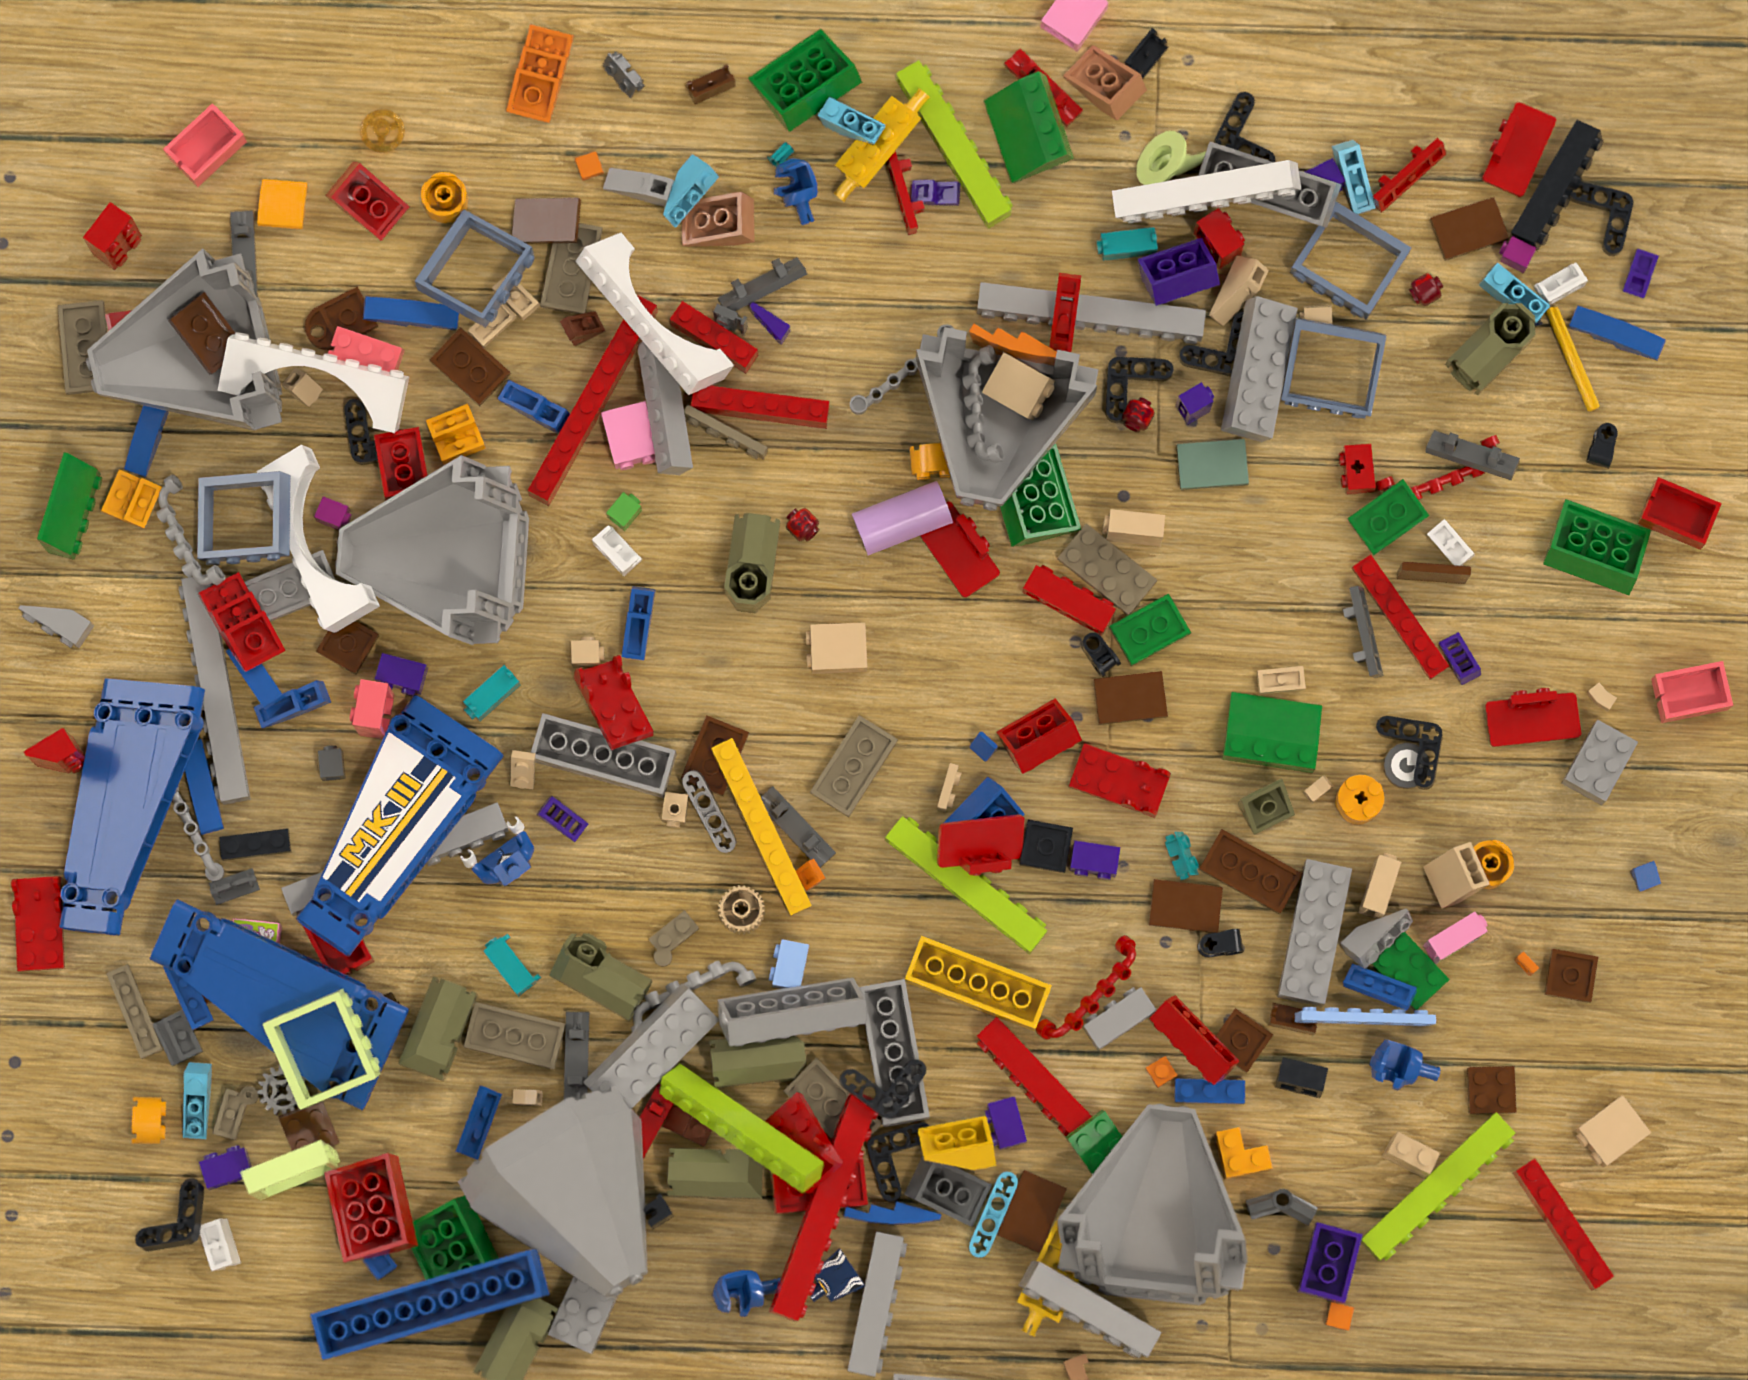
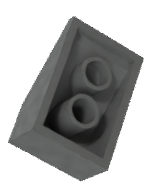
[904,1155,992,1227]

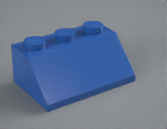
[944,777,1025,823]

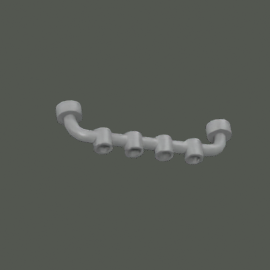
[850,324,954,415]
[963,345,1005,464]
[156,474,225,585]
[172,786,225,882]
[631,961,756,1032]

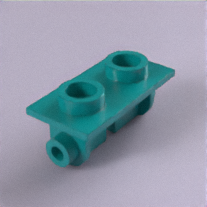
[1165,832,1199,880]

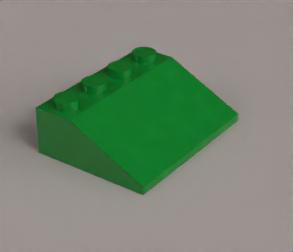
[748,29,862,132]
[984,71,1074,184]
[1000,444,1081,547]
[37,452,102,560]
[1543,499,1651,596]
[1222,692,1322,773]
[411,1195,499,1280]

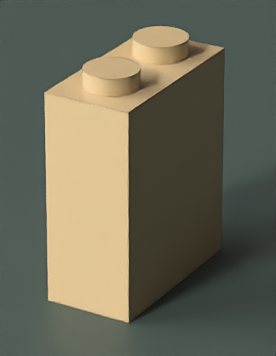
[982,353,1055,420]
[1102,509,1165,547]
[806,623,867,674]
[1423,842,1490,909]
[1358,853,1401,919]
[1575,1095,1651,1168]
[1382,1132,1440,1178]

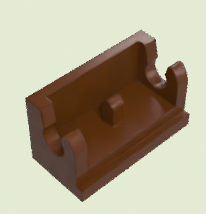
[686,64,736,105]
[1268,1003,1317,1035]

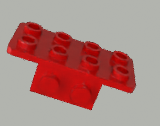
[1482,102,1557,197]
[920,501,1000,598]
[1485,688,1582,747]
[937,814,1025,876]

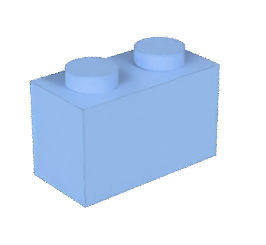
[769,939,809,989]

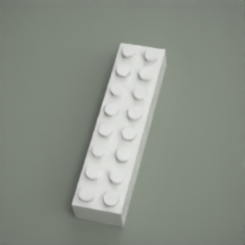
[1112,160,1301,223]

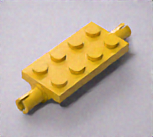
[833,88,930,202]
[1016,1217,1079,1337]

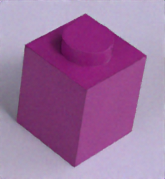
[1499,236,1537,274]
[314,496,352,530]

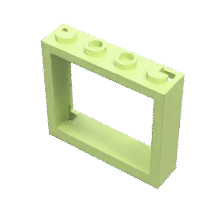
[262,989,381,1110]
[241,1140,340,1201]

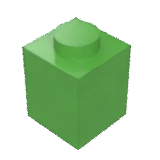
[606,492,642,531]

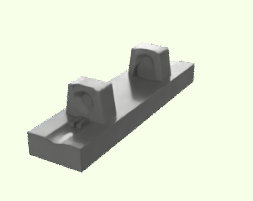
[230,210,258,297]
[717,257,807,311]
[1426,430,1520,481]
[1343,586,1384,678]
[761,786,836,868]
[564,1012,590,1101]

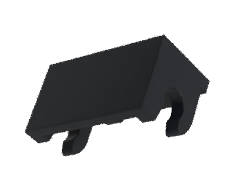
[1124,28,1168,79]
[1275,1057,1328,1098]
[643,1194,674,1230]

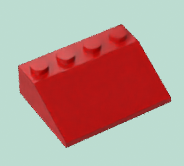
[324,1153,418,1263]

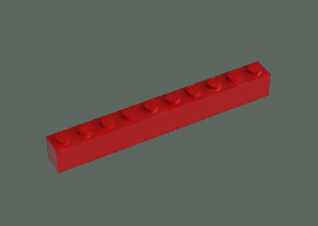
[527,295,658,506]
[769,1091,878,1322]

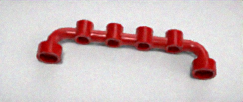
[1375,435,1500,500]
[1036,935,1136,1040]

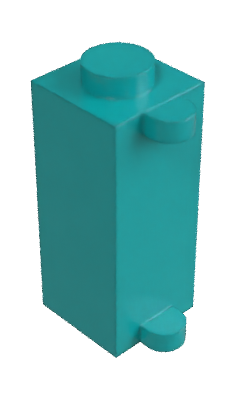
[1096,227,1158,261]
[463,665,521,722]
[483,934,542,997]

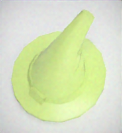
[1136,131,1206,185]

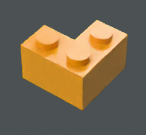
[1215,1127,1272,1180]

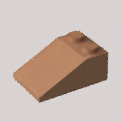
[1063,45,1147,121]
[682,192,755,247]

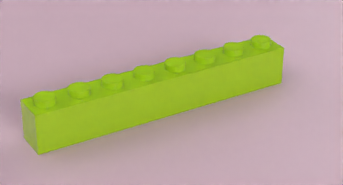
[896,60,1013,229]
[885,816,1048,955]
[659,1064,824,1193]
[1361,1112,1516,1261]

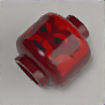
[1408,273,1444,306]
[1122,397,1155,433]
[786,508,820,542]

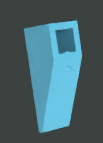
[818,97,886,144]
[663,154,719,228]
[1479,263,1550,323]
[183,1062,212,1139]

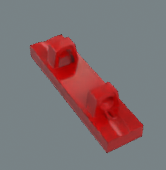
[1004,48,1083,127]
[1372,137,1446,213]
[886,150,925,235]
[1049,273,1082,352]
[640,1084,674,1160]

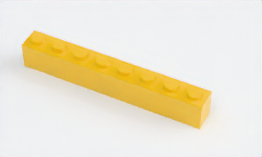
[711,738,812,916]

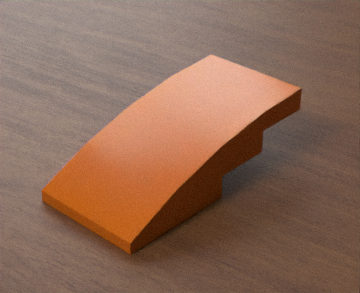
[506,24,574,123]
[969,324,1057,366]

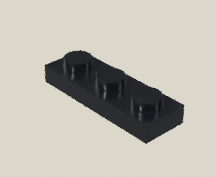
[219,828,291,861]

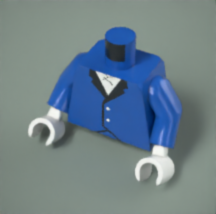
[460,816,534,886]

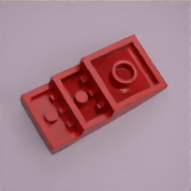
[198,572,286,672]

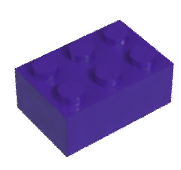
[1138,238,1220,306]
[1297,1222,1363,1304]

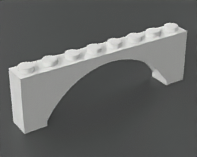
[575,233,734,395]
[218,332,409,433]
[257,445,380,633]

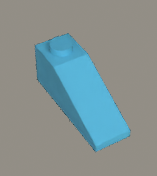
[1331,140,1375,214]

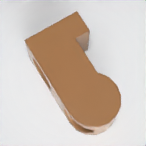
[1063,1354,1089,1380]

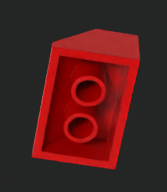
[996,698,1082,774]
[23,728,85,774]

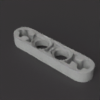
[682,770,737,853]

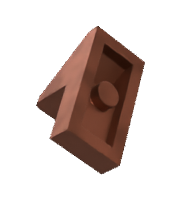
[560,311,606,346]
[663,1106,713,1147]

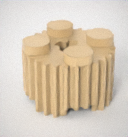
[718,885,765,935]

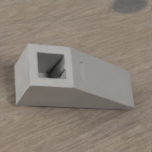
[603,168,674,207]
[19,605,94,648]
[1341,909,1413,969]

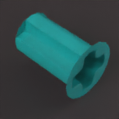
[767,142,794,167]

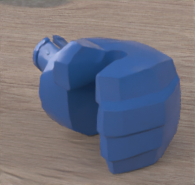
[774,158,818,225]
[1369,1039,1440,1091]
[712,1270,781,1317]

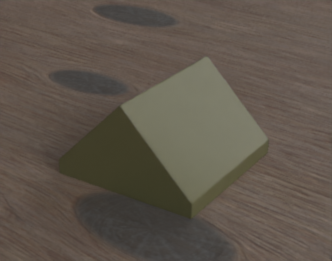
[1238,779,1295,835]

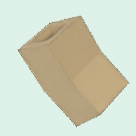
[1586,683,1617,712]
[1303,775,1334,804]
[513,1089,542,1106]

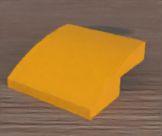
[257,179,308,229]
[426,404,486,465]
[100,469,162,529]

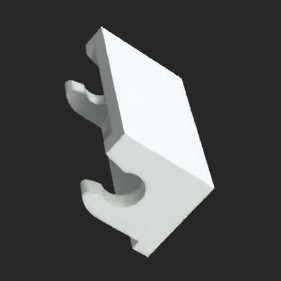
[1533,263,1588,305]
[1427,519,1475,566]
[592,525,642,577]
[200,1219,241,1271]

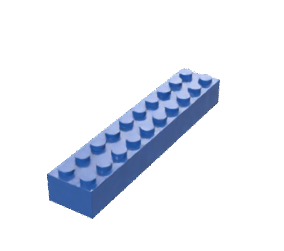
[310,1249,550,1360]

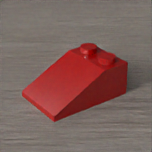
[325,161,410,241]
[374,427,428,501]

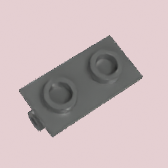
[602,52,645,99]
[209,868,260,905]

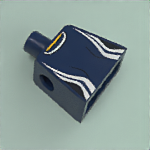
[810,1249,865,1302]

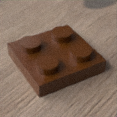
[316,621,379,675]
[1544,949,1598,1003]
[1216,1008,1273,1074]
[1467,1066,1517,1114]
[279,1100,340,1151]

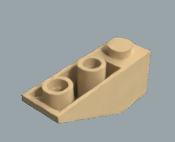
[1209,256,1269,326]

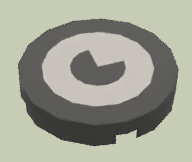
[1384,743,1430,789]

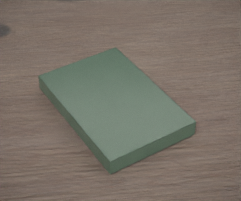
[1177,439,1249,490]

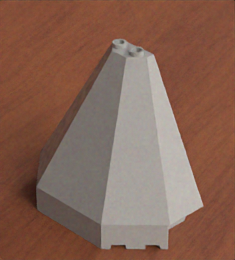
[86,249,282,431]
[916,327,1099,511]
[335,455,529,645]
[458,1086,648,1298]
[1057,1104,1247,1305]

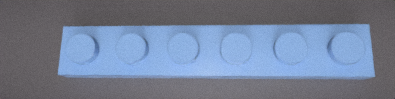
[1295,1007,1436,1026]

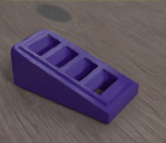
[750,302,791,345]
[1438,632,1481,685]
[536,796,588,842]

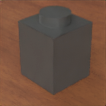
[318,746,346,781]

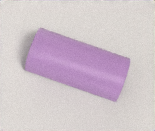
[852,481,953,555]

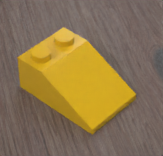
[918,1116,997,1170]

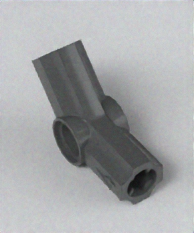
[1245,1189,1318,1226]

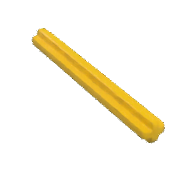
[1546,306,1599,412]

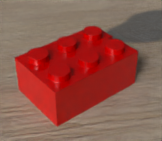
[82,202,142,271]
[1637,477,1722,550]
[302,925,375,976]

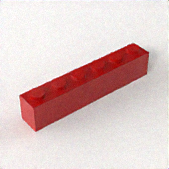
[691,386,830,429]
[976,1017,1092,1138]
[1513,1158,1615,1291]

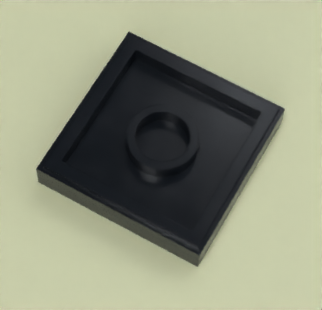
[1020,819,1073,874]

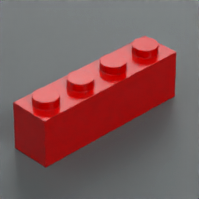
[670,301,759,374]
[1022,565,1116,636]
[1149,995,1240,1085]

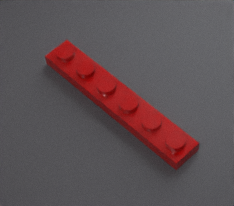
[1351,554,1449,680]

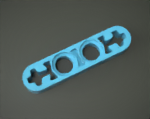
[969,1172,1018,1258]

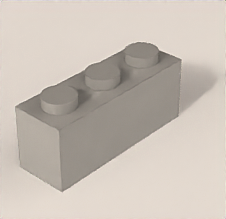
[1083,987,1157,1051]

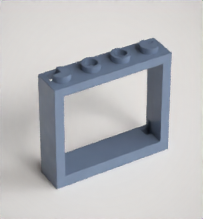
[1290,202,1411,320]
[415,209,535,328]
[1281,318,1387,419]
[197,471,291,566]

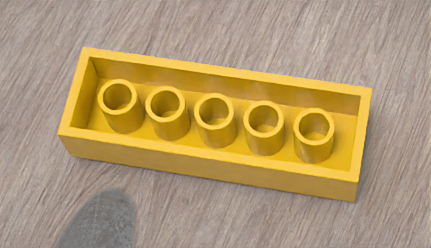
[905,936,1052,1032]

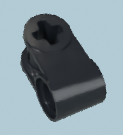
[1586,423,1618,469]
[1081,632,1121,677]
[1198,929,1244,958]

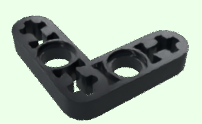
[1214,92,1276,162]
[1570,181,1634,256]
[1179,312,1244,377]
[1106,357,1174,423]
[344,399,379,465]
[1376,716,1443,790]
[839,1059,926,1118]
[867,1122,930,1202]
[135,1178,204,1252]

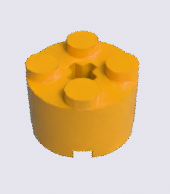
[421,172,468,223]
[910,443,951,480]
[1335,775,1384,825]
[1473,840,1514,890]
[132,1097,166,1144]

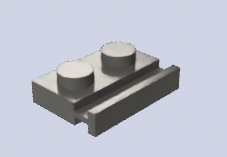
[713,304,748,336]
[152,1009,203,1067]

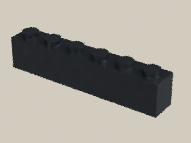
[1511,120,1603,252]

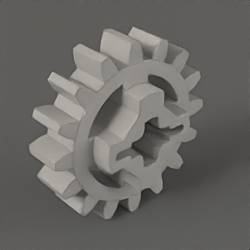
[257,1065,309,1115]

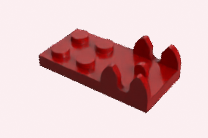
[574,655,654,750]
[1069,743,1171,818]
[11,876,65,972]
[765,1092,843,1194]
[770,1158,868,1215]

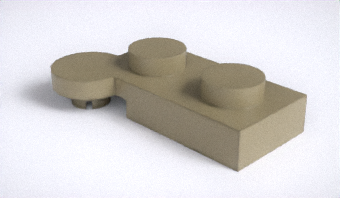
[649,910,699,967]
[212,1086,259,1140]

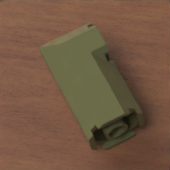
[1445,303,1535,395]
[724,513,781,613]
[549,933,652,1022]
[398,977,478,1082]
[710,1035,807,1088]
[668,1148,763,1199]
[473,1298,559,1380]

